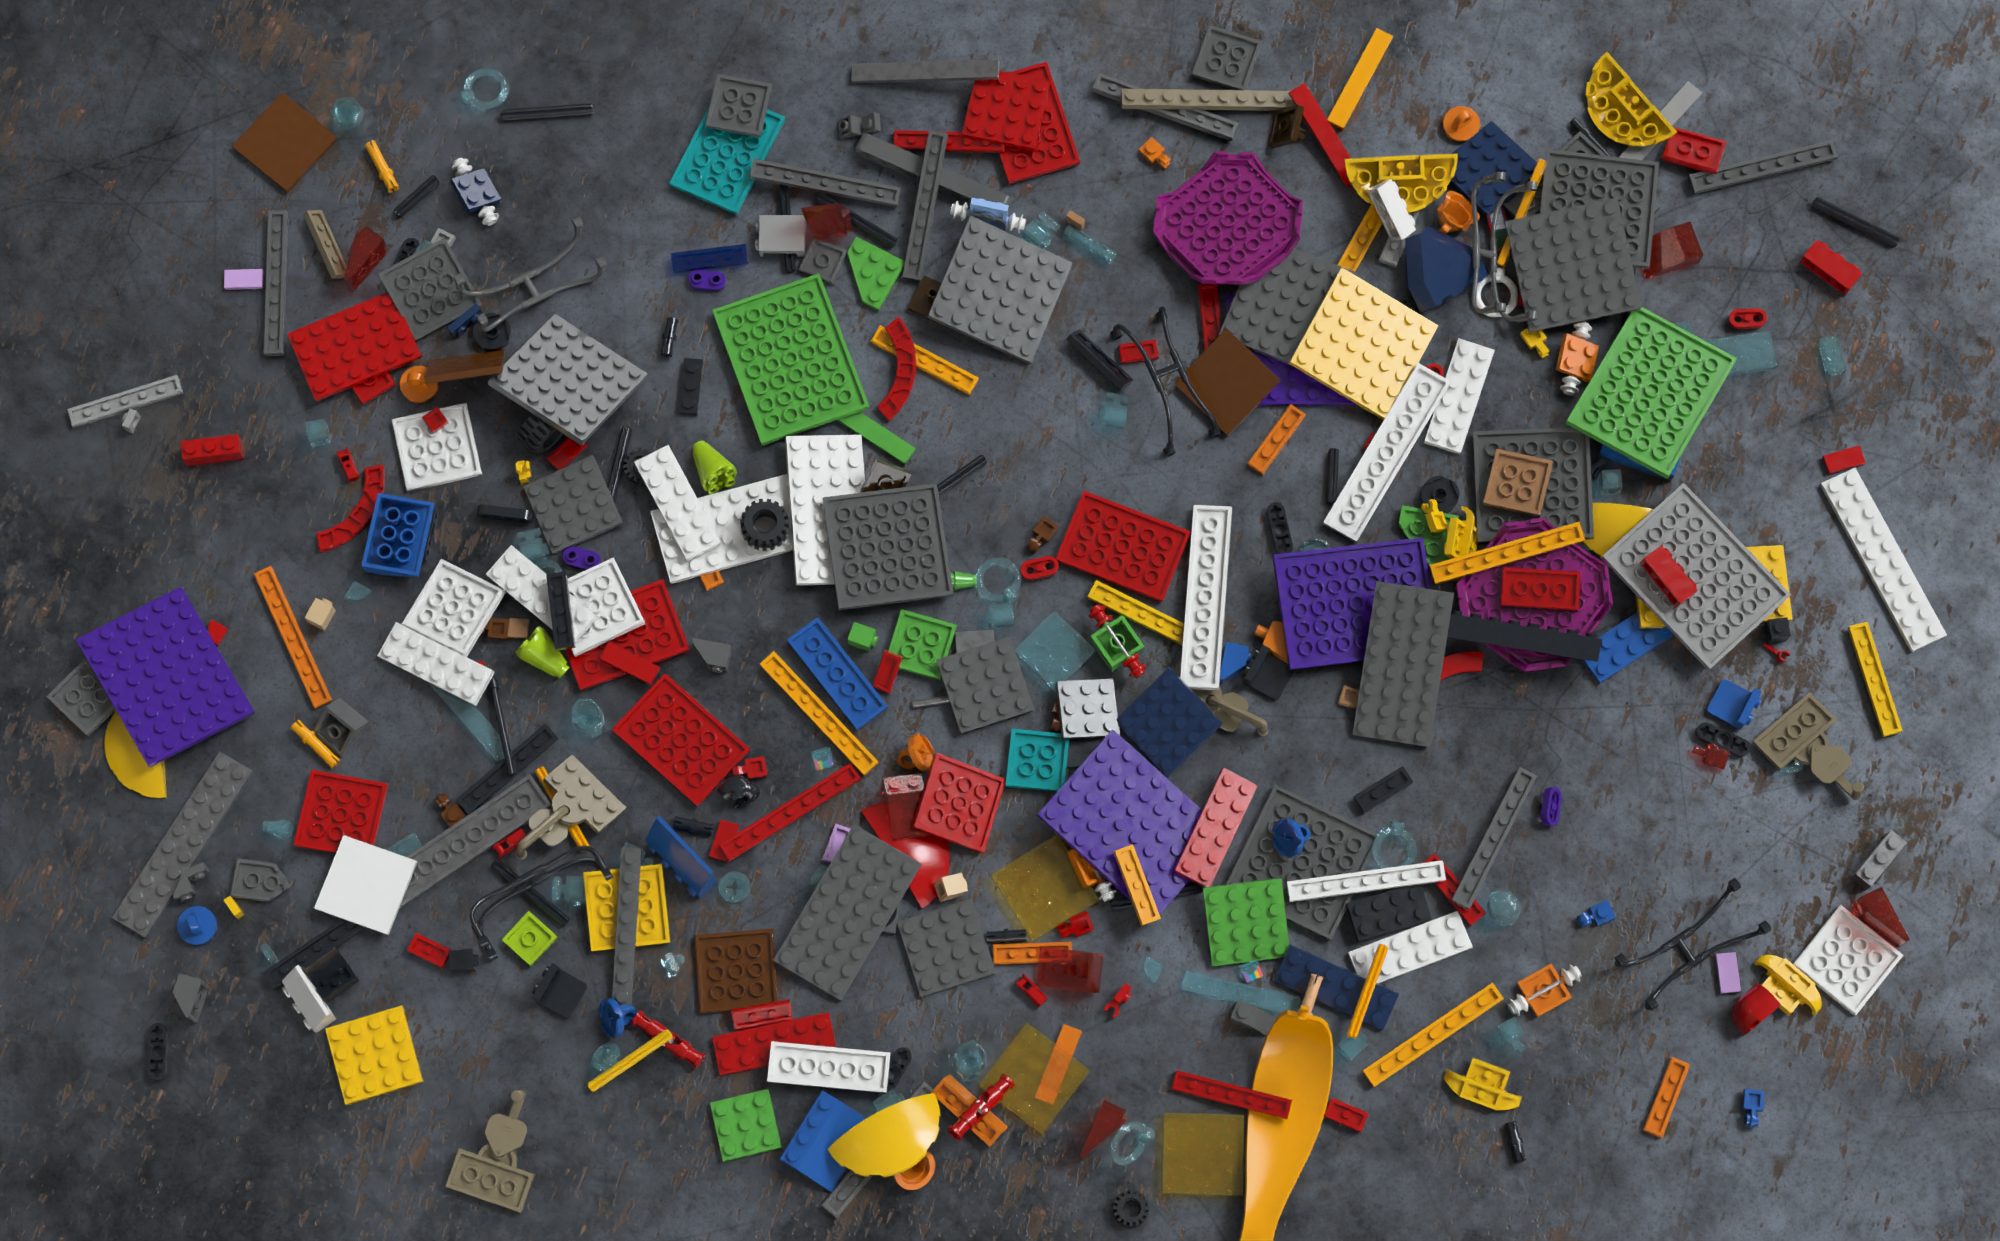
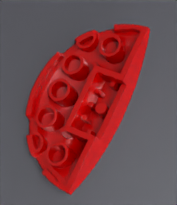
[861,802,950,909]

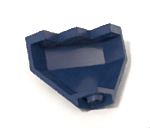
[1405,226,1488,312]

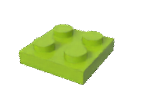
[502,911,558,967]

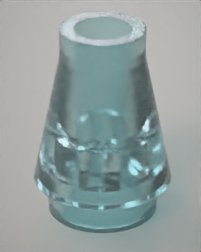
[263,819,294,838]

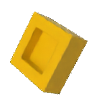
[224,896,245,919]

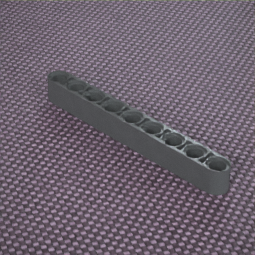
[855,133,1013,207]

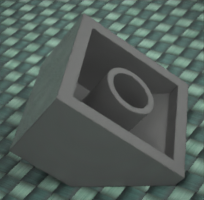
[314,698,369,757]
[172,973,209,1023]

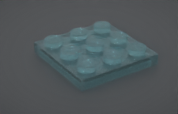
[1015,611,1096,692]

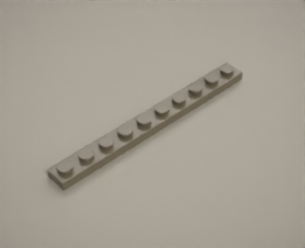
[1121,89,1295,111]

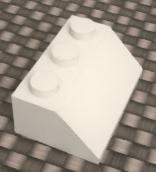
[1367,179,1416,241]
[282,965,336,1033]

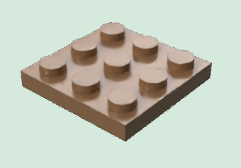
[1483,449,1553,517]

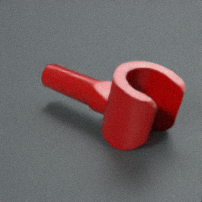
[1763,642,1790,663]

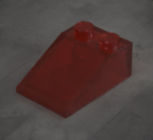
[801,203,852,239]
[1643,221,1703,279]
[344,226,389,294]
[881,773,931,840]
[1852,887,1910,948]
[1036,946,1104,993]
[1079,1100,1128,1161]

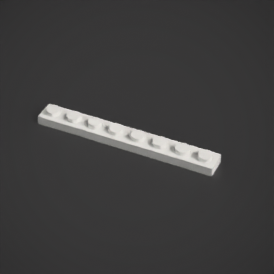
[1286,860,1446,902]

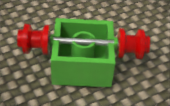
[1088,604,1147,679]

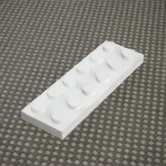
[1424,338,1495,455]
[634,445,721,561]
[486,545,598,643]
[377,622,495,706]
[1348,911,1473,984]
[767,1041,891,1093]

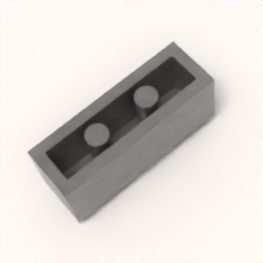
[1851,830,1907,890]

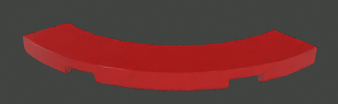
[877,317,917,422]
[316,464,385,553]
[1440,652,1484,682]

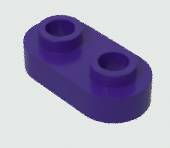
[688,269,726,292]
[563,547,601,570]
[1540,787,1562,826]

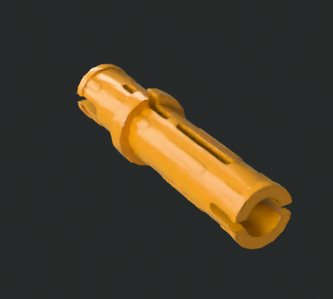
[365,140,400,193]
[290,720,340,769]

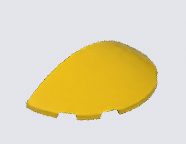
[1586,52,1677,147]
[1344,154,1458,213]
[1583,503,1654,557]
[105,710,167,798]
[828,1093,941,1177]

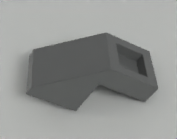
[838,112,881,139]
[173,862,210,903]

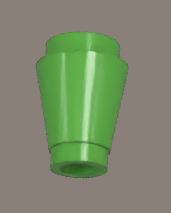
[951,571,977,590]

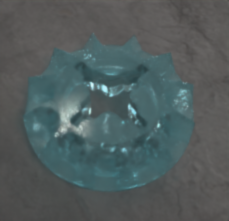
[719,871,751,903]
[591,1042,621,1071]

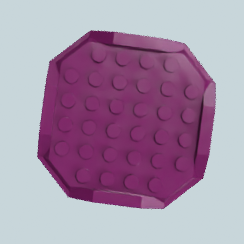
[1153,151,1303,285]
[1456,518,1613,672]

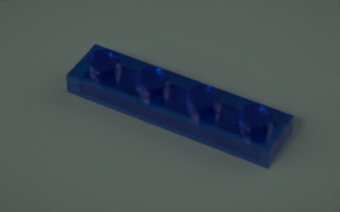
[671,244,748,273]

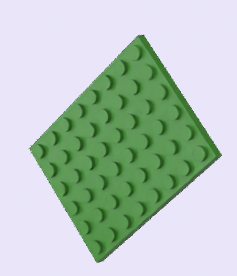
[712,273,870,446]
[1566,307,1737,479]

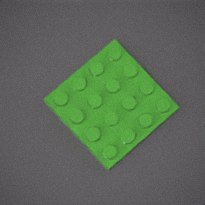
[1202,878,1289,966]

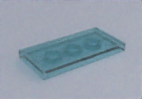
[1705,331,1778,376]

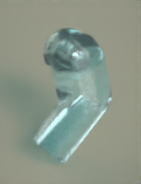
[1783,760,1806,775]

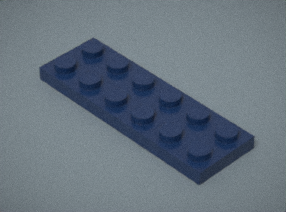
[1274,944,1399,1030]

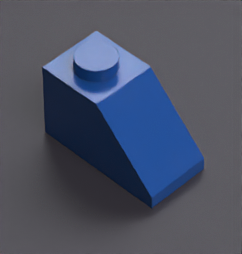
[1219,642,1252,684]

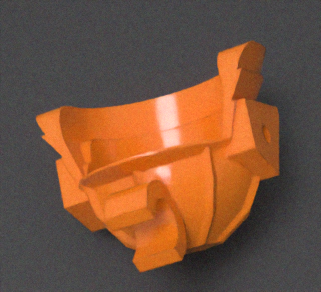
[1436,191,1480,234]
[893,1152,935,1190]

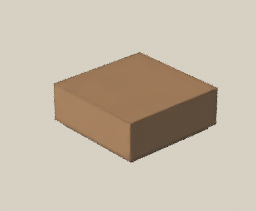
[1066,211,1085,232]
[508,618,530,639]
[1338,685,1359,710]

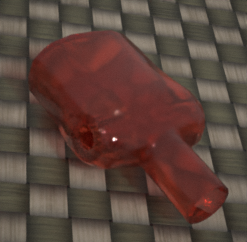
[1692,743,1730,770]

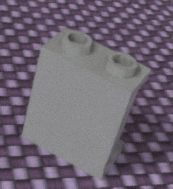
[755,215,806,257]

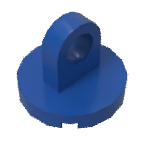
[1272,818,1311,858]
[177,906,218,946]
[599,998,637,1038]

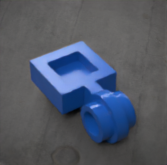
[1577,900,1616,928]
[1742,1089,1765,1129]

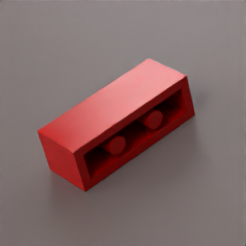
[1800,240,1862,296]
[181,434,244,466]
[1640,545,1698,608]

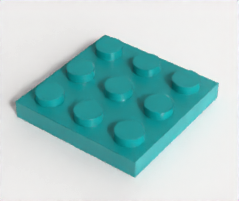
[1006,728,1069,792]

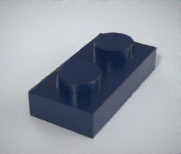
[447,304,483,339]

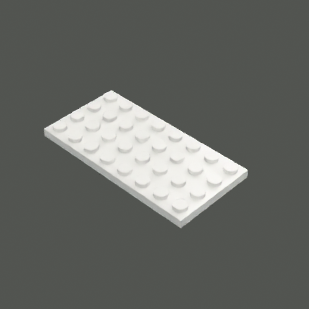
[785,435,865,586]
[650,474,793,584]

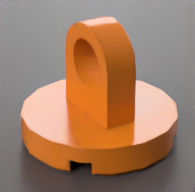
[1443,106,1480,143]
[400,366,438,404]
[897,733,934,772]

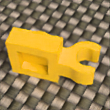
[1520,328,1549,359]
[515,460,532,485]
[1421,499,1448,533]

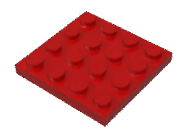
[962,71,1051,151]
[912,753,1006,853]
[293,769,389,854]

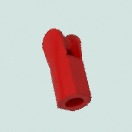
[336,447,360,483]
[492,828,527,858]
[1014,973,1048,1008]

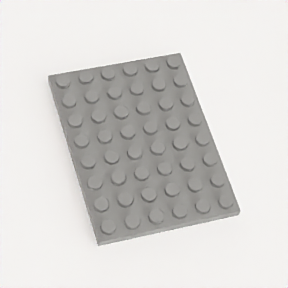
[1601,483,1791,671]

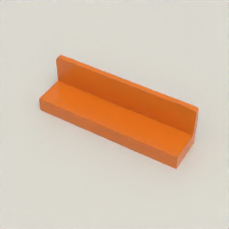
[931,1074,1008,1147]

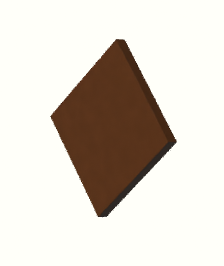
[232,93,338,193]
[1174,328,1281,436]
[424,350,506,384]
[694,929,778,1014]

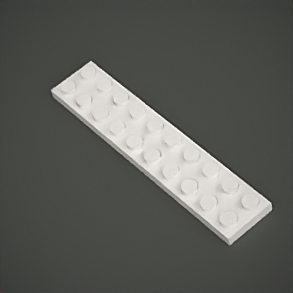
[1323,363,1451,543]
[1820,468,1947,653]
[1180,505,1232,690]

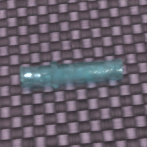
[1063,224,1117,263]

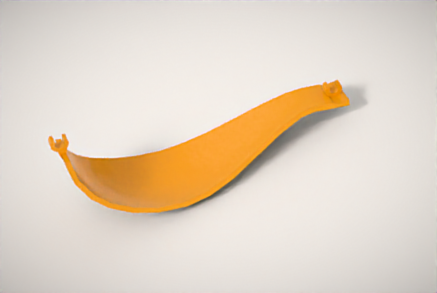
[1239,1005,1333,1241]

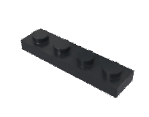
[1066,329,1133,390]
[546,571,576,651]

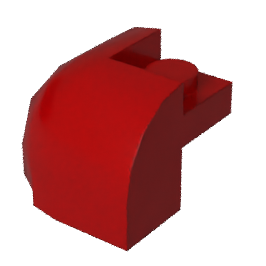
[1731,983,1781,1036]

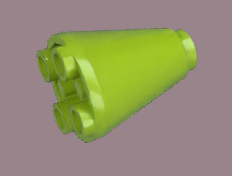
[692,441,737,495]
[515,626,570,679]

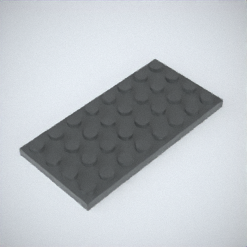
[1352,581,1454,747]
[773,824,922,1000]

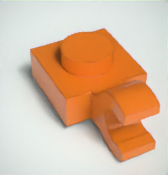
[1139,137,1171,169]

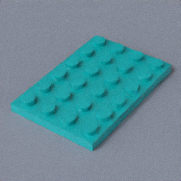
[669,105,786,215]

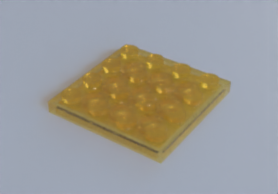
[991,835,1099,942]
[979,1023,1090,1135]
[1162,1113,1244,1196]

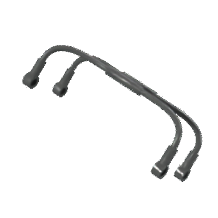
[1471,172,1538,322]
[453,216,607,332]

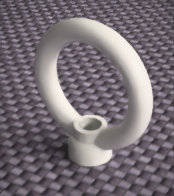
[1476,268,1518,317]

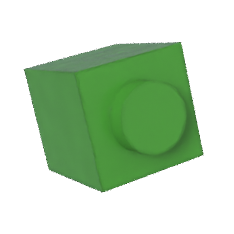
[847,622,878,652]

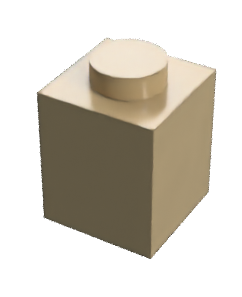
[305,598,336,631]
[934,873,968,902]

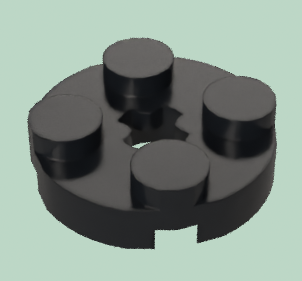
[473,313,512,351]
[1420,476,1460,513]

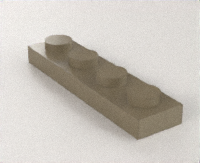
[303,210,350,279]

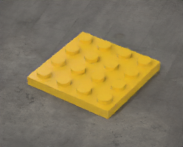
[583,864,670,951]
[325,1005,423,1105]

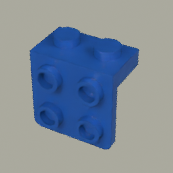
[1707,679,1762,730]

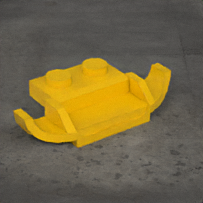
[1444,506,1478,582]
[1754,955,1822,1016]
[1444,1057,1522,1110]

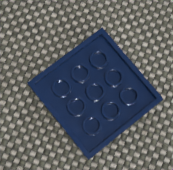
[1450,121,1537,217]
[1116,667,1223,778]

